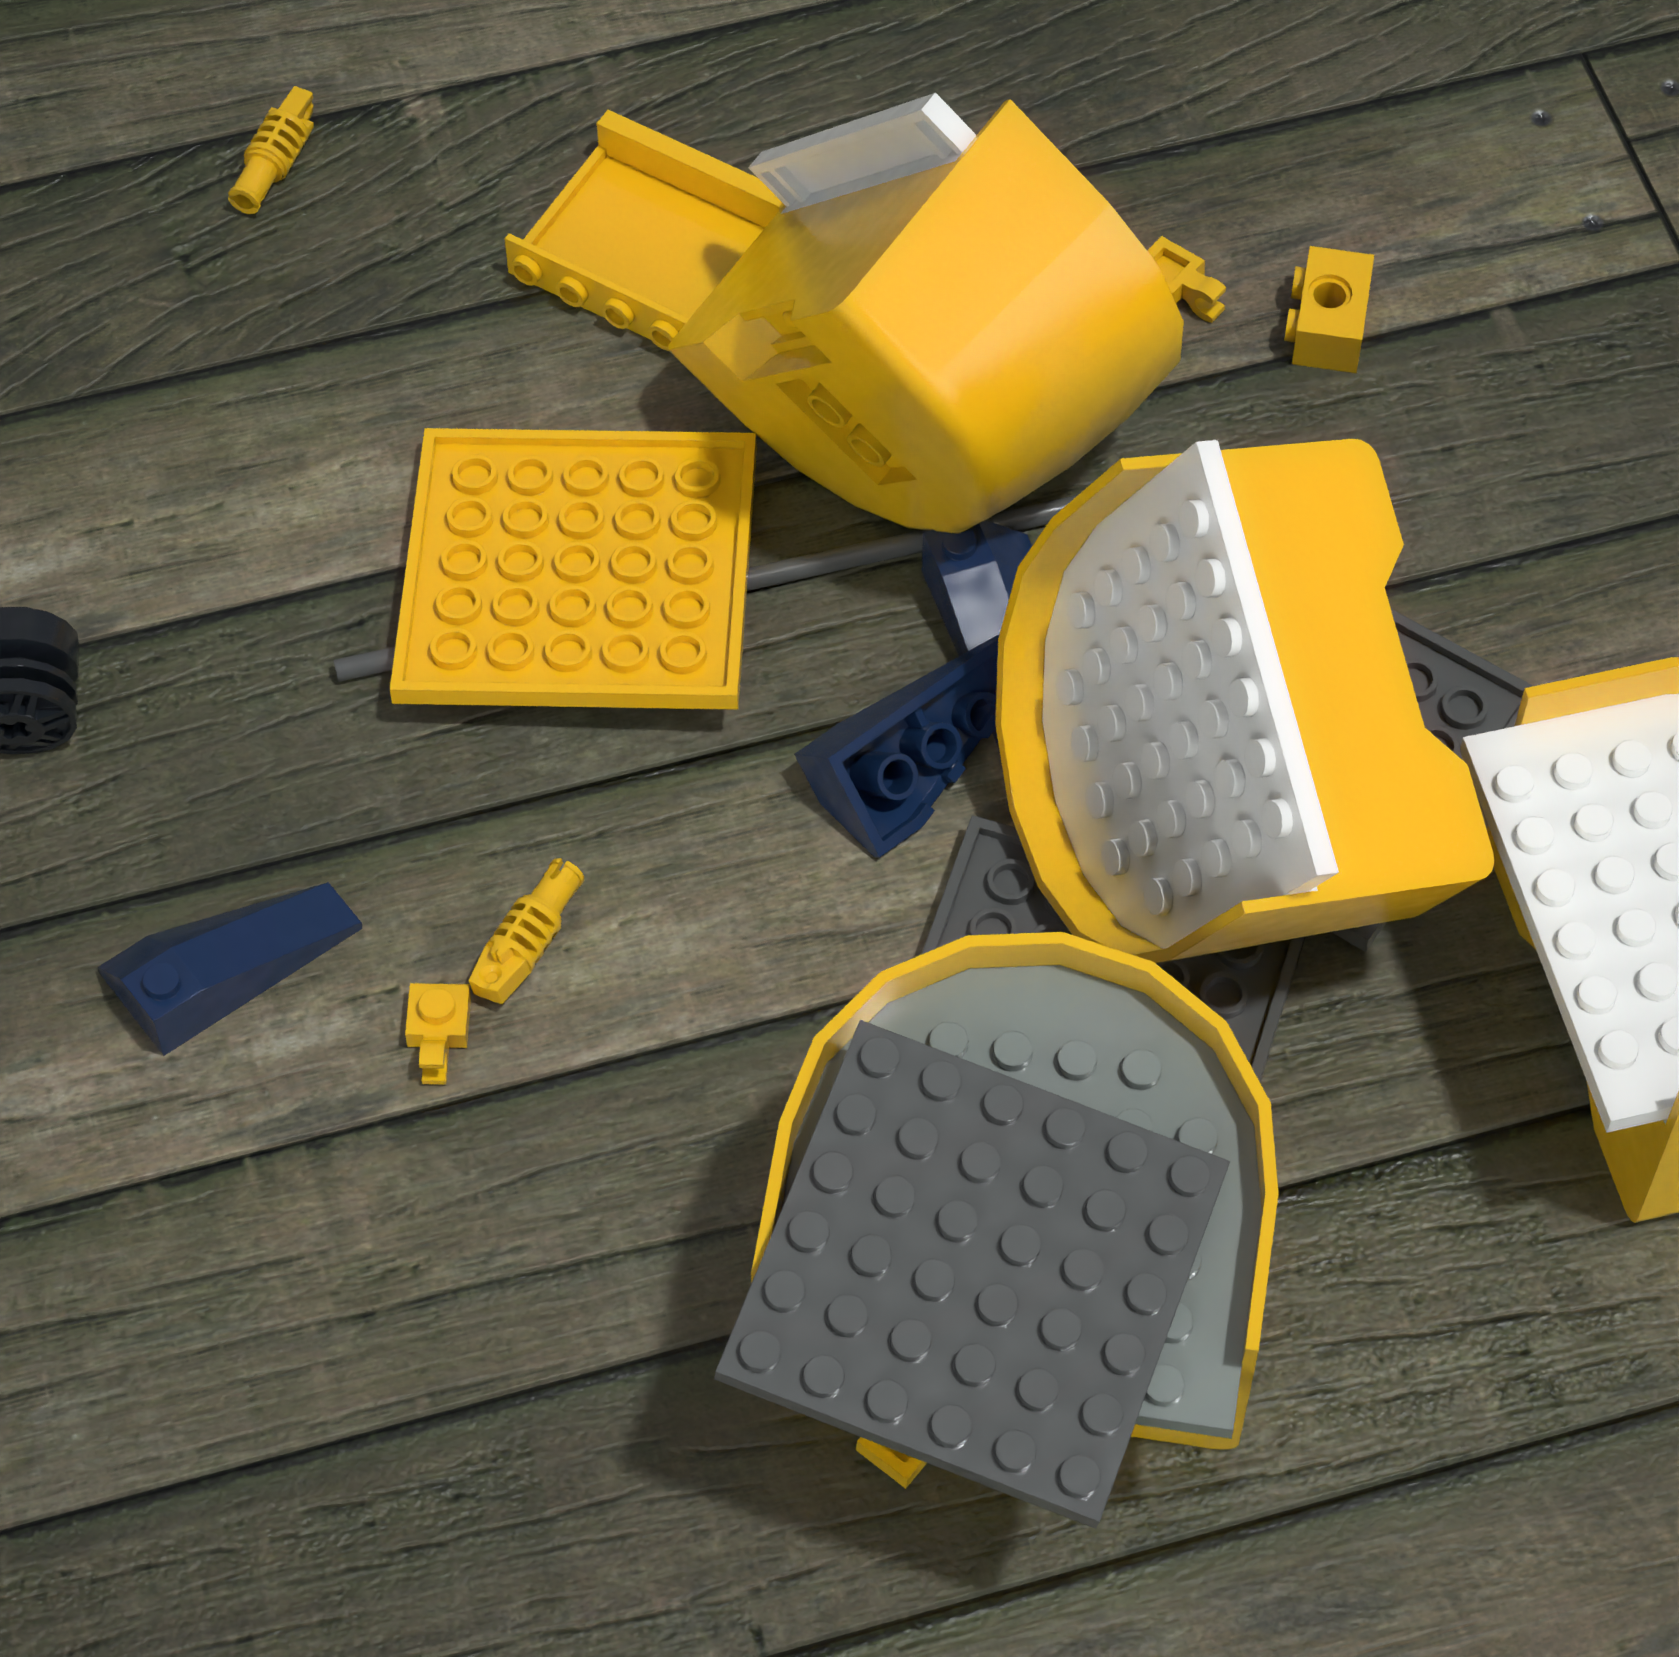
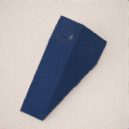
[922,520,1032,748]
[794,635,999,858]
[97,882,363,1056]

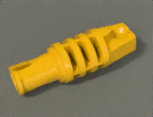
[228,86,314,214]
[469,858,585,1004]

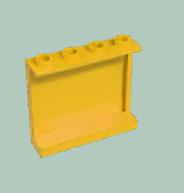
[504,110,784,351]

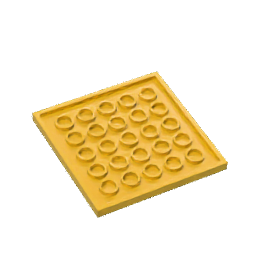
[390,428,757,710]

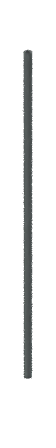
[333,495,1078,682]

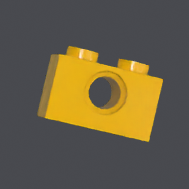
[1284,246,1374,373]

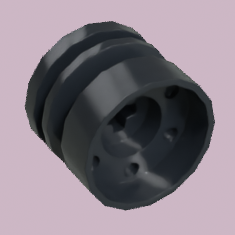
[0,607,79,754]

